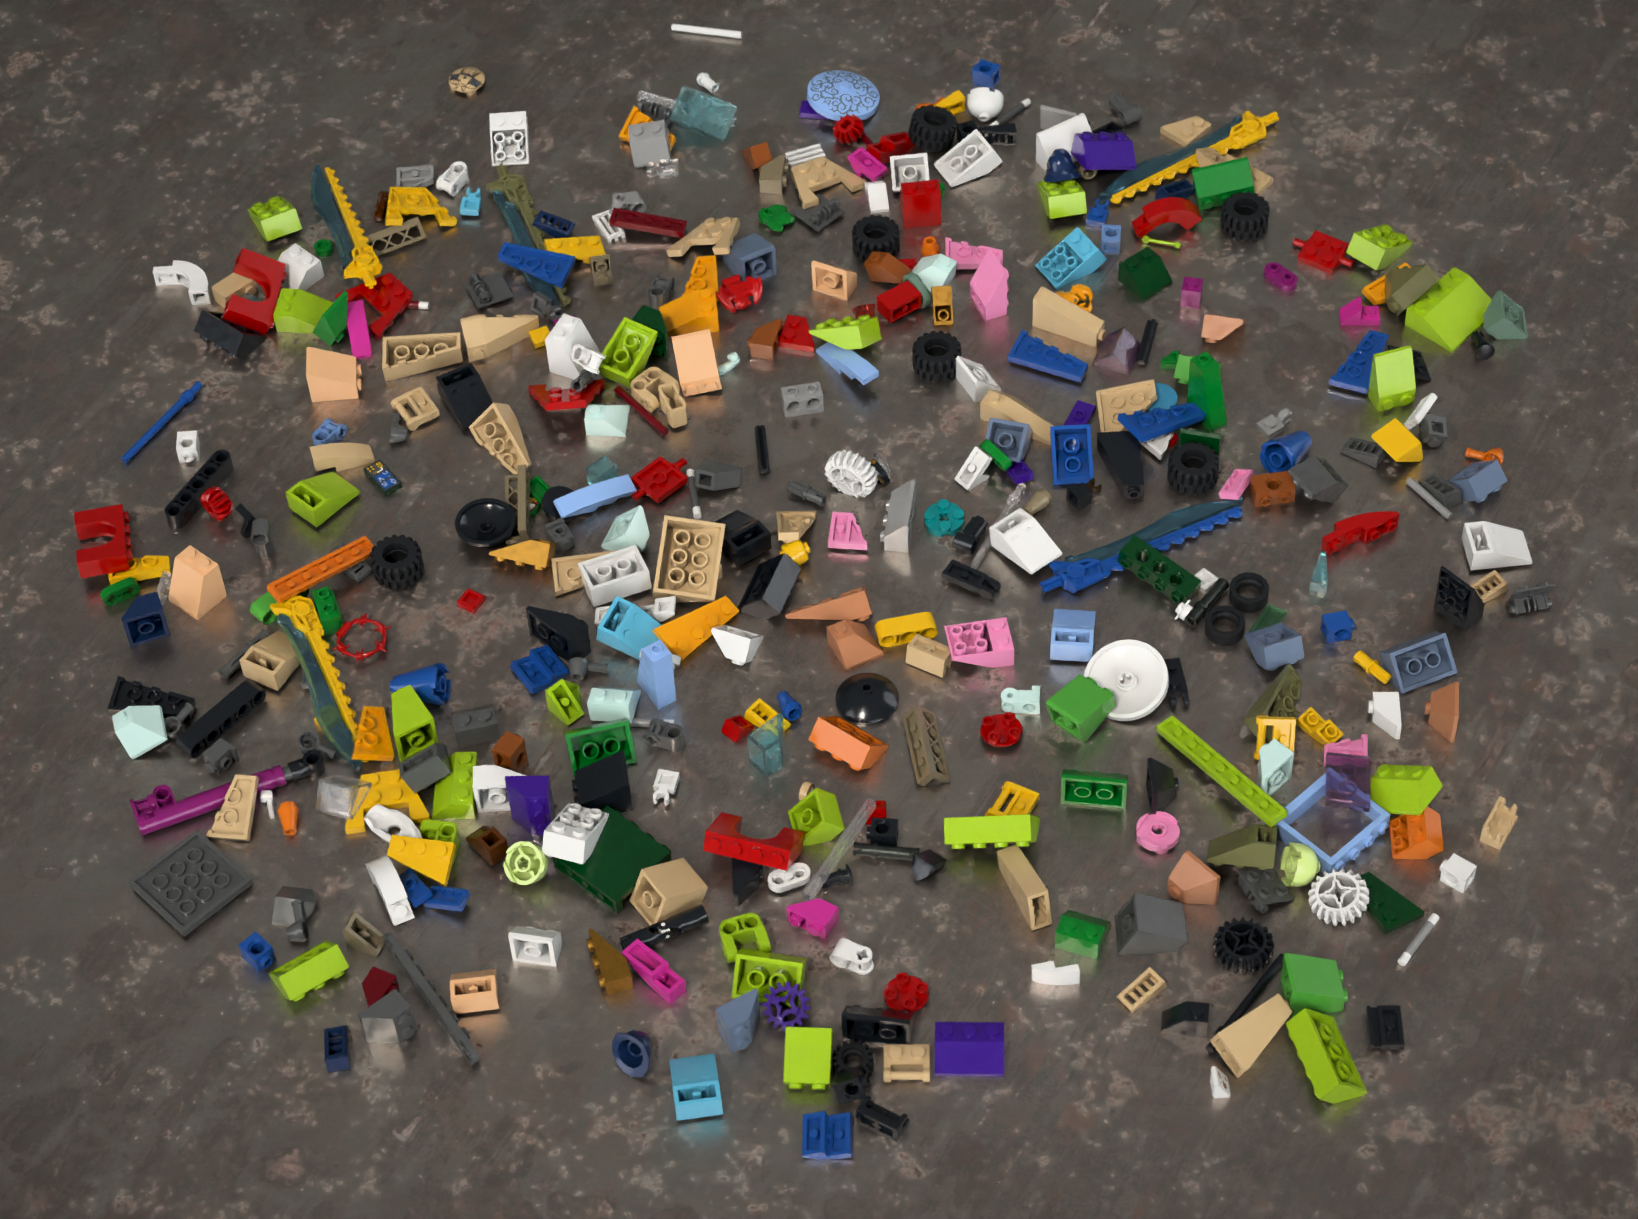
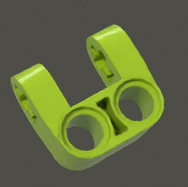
[419,820,460,865]
[719,913,771,964]

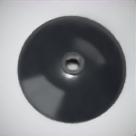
[455,498,516,547]
[835,673,899,726]

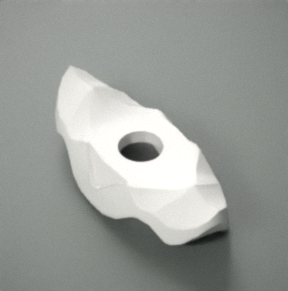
[364,804,422,844]

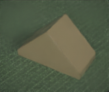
[343,911,384,956]

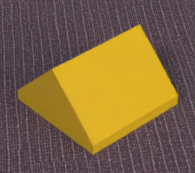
[1371,418,1423,462]

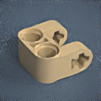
[630,367,681,413]

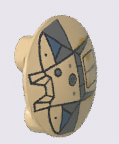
[449,67,485,95]

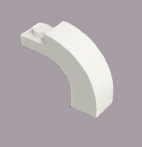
[153,260,211,305]
[365,855,415,926]

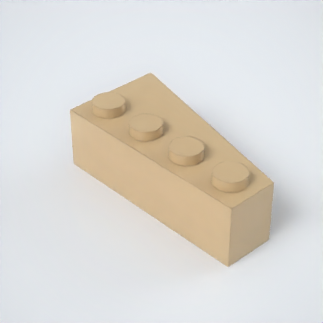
[382,332,463,382]

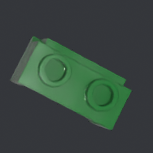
[311,586,343,636]

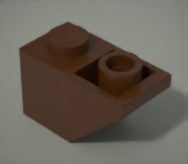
[466,826,508,867]

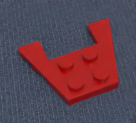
[335,272,414,340]
[528,379,605,411]

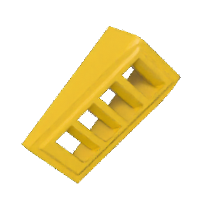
[934,90,965,116]
[744,698,791,739]

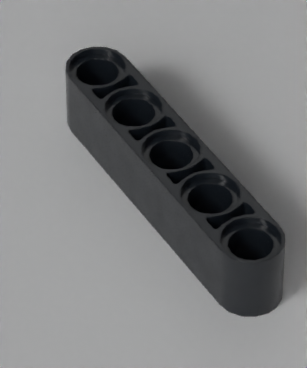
[165,449,233,529]
[176,679,266,758]

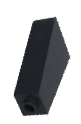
[1097,431,1144,499]

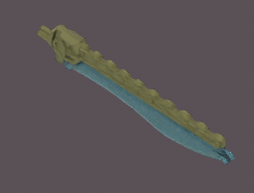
[486,163,571,315]

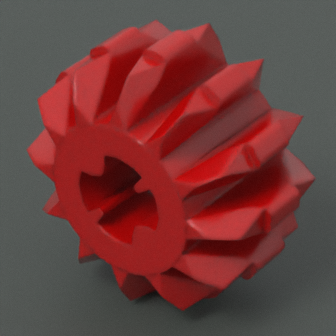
[832,114,865,145]
[200,486,234,521]

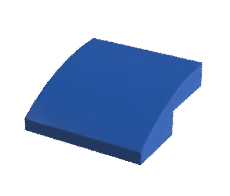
[510,645,569,695]
[802,1111,853,1159]

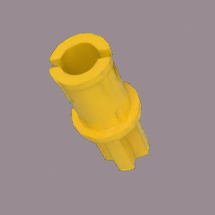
[1353,650,1391,684]

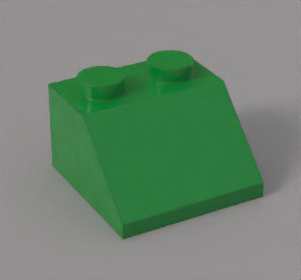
[1055,910,1111,960]

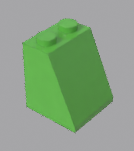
[1045,674,1116,743]
[1280,953,1348,1017]

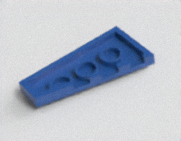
[497,242,576,288]
[1008,329,1088,383]
[1329,330,1389,394]
[1117,402,1206,443]

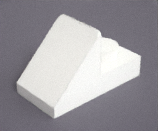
[864,180,889,214]
[955,446,993,491]

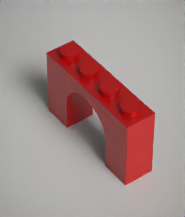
[222,248,286,334]
[74,504,133,579]
[703,812,805,871]

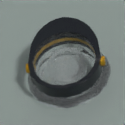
[870,452,895,487]

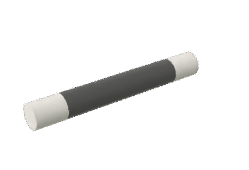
[989,98,1031,126]
[686,469,702,519]

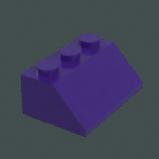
[1071,131,1137,170]
[505,776,555,836]
[935,1022,1004,1077]

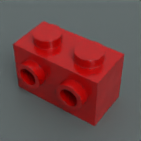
[876,280,922,323]

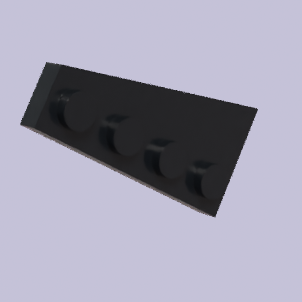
[108,676,196,720]

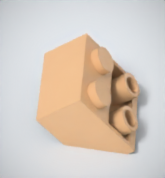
[450,969,499,1014]

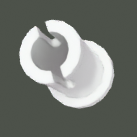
[697,73,719,93]

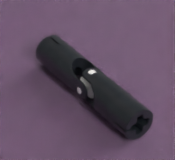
[619,904,709,950]

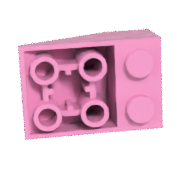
[970,249,1009,321]
[944,617,1014,668]

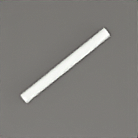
[671,24,742,39]

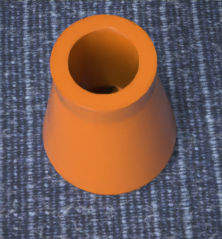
[277,801,299,835]

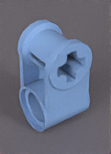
[312,418,347,446]

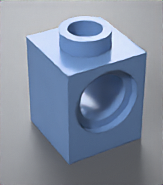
[1101,224,1121,255]

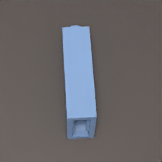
[637,640,676,710]

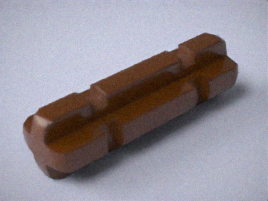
[373,191,389,221]

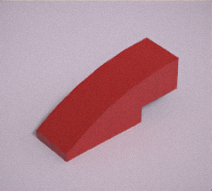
[866,131,916,165]

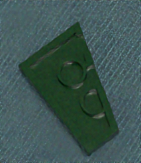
[1360,872,1424,934]

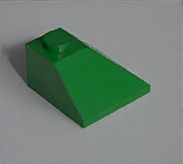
[312,291,348,347]

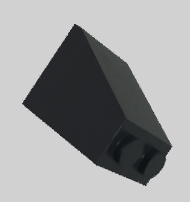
[572,751,633,812]

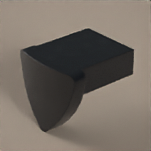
[235,503,256,538]
[912,849,947,881]

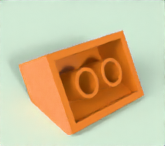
[808,716,889,771]

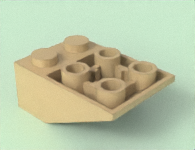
[239,631,312,691]

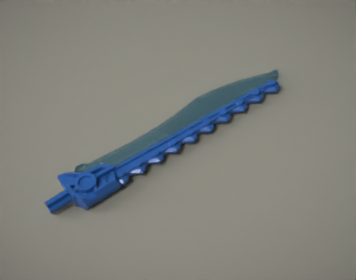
[1039,497,1243,594]

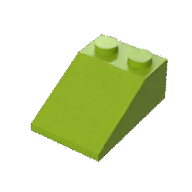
[273,288,334,334]
[599,317,658,389]
[1368,345,1416,412]

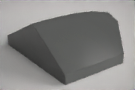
[272,886,317,926]

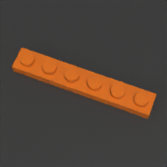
[267,536,374,604]

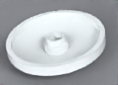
[1084,640,1169,721]

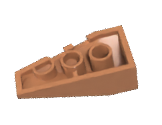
[785,585,873,622]

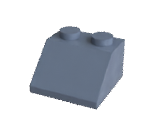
[985,418,1033,463]
[1447,460,1508,503]
[1244,622,1304,671]
[716,988,760,1053]

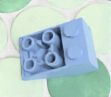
[1050,609,1096,662]

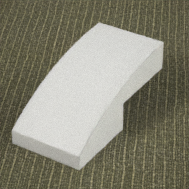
[1031,961,1080,985]

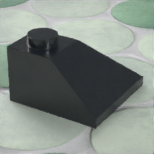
[1146,758,1179,814]

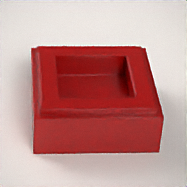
[456,588,486,614]

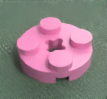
[1136,811,1180,854]

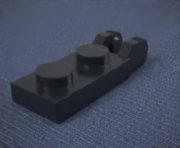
[942,560,1001,600]
[1164,658,1190,709]

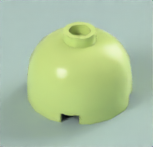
[503,841,549,885]
[1280,842,1320,887]

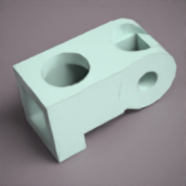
[1001,686,1041,714]

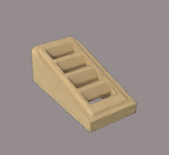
[1470,570,1508,603]
[1117,967,1167,1013]

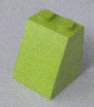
[391,685,439,763]
[783,1027,834,1090]

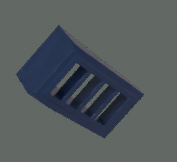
[1155,179,1194,200]
[532,210,576,238]
[324,1025,350,1072]

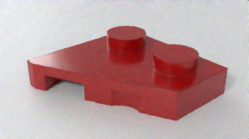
[778,314,815,353]

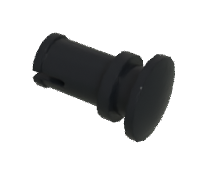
[1471,331,1495,360]
[819,864,853,889]

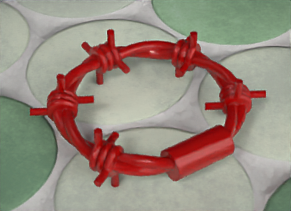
[332,613,391,663]

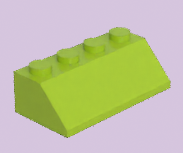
[944,814,1040,849]
[1285,1008,1368,1104]

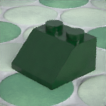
[1118,246,1172,301]

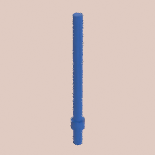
[121,381,203,463]

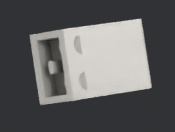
[489,111,529,167]
[989,508,1062,575]
[1462,521,1532,570]
[542,803,609,864]

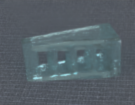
[1309,551,1328,597]

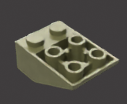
[1207,824,1277,870]

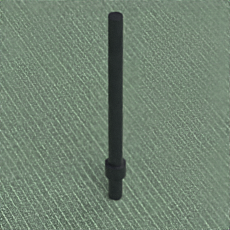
[1206,953,1283,1053]

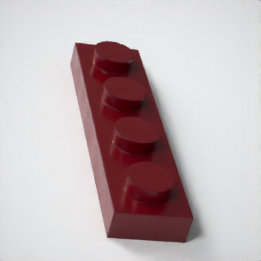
[609,208,687,238]

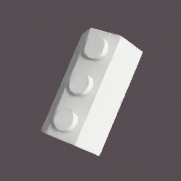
[1036,113,1092,172]
[578,545,652,607]

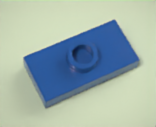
[399,868,433,908]
[423,885,471,912]

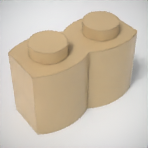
[658,381,687,428]

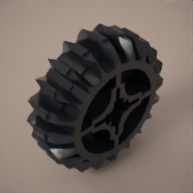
[1213,917,1274,975]

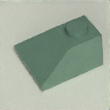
[1483,290,1528,339]

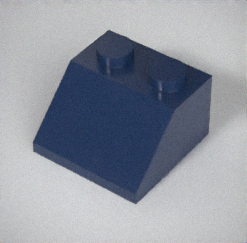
[121,591,170,647]

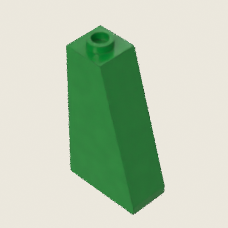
[1187,351,1227,432]

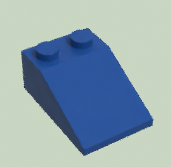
[1050,424,1094,486]

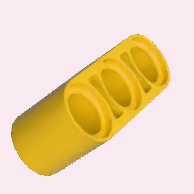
[874,612,938,647]

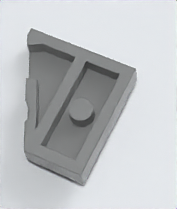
[396,165,434,187]

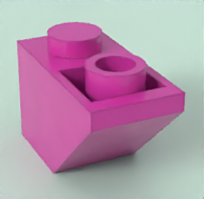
[786,898,839,939]

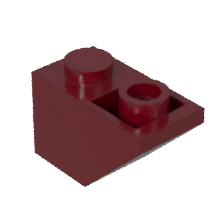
[361,966,400,1007]

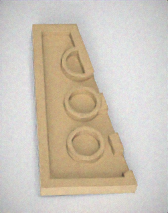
[551,550,618,596]

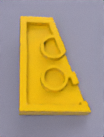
[544,235,605,264]
[387,835,456,887]

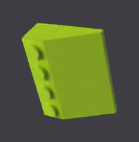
[1405,267,1492,353]

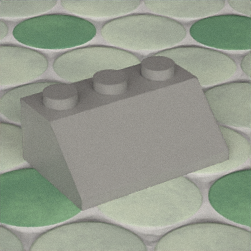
[880,480,916,553]

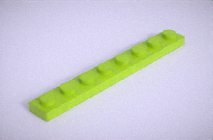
[1156,715,1287,828]

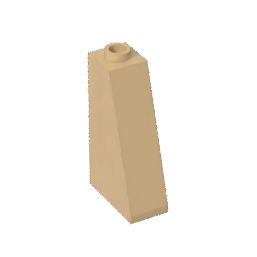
[1032,286,1106,347]
[997,845,1052,931]
[1210,993,1292,1079]

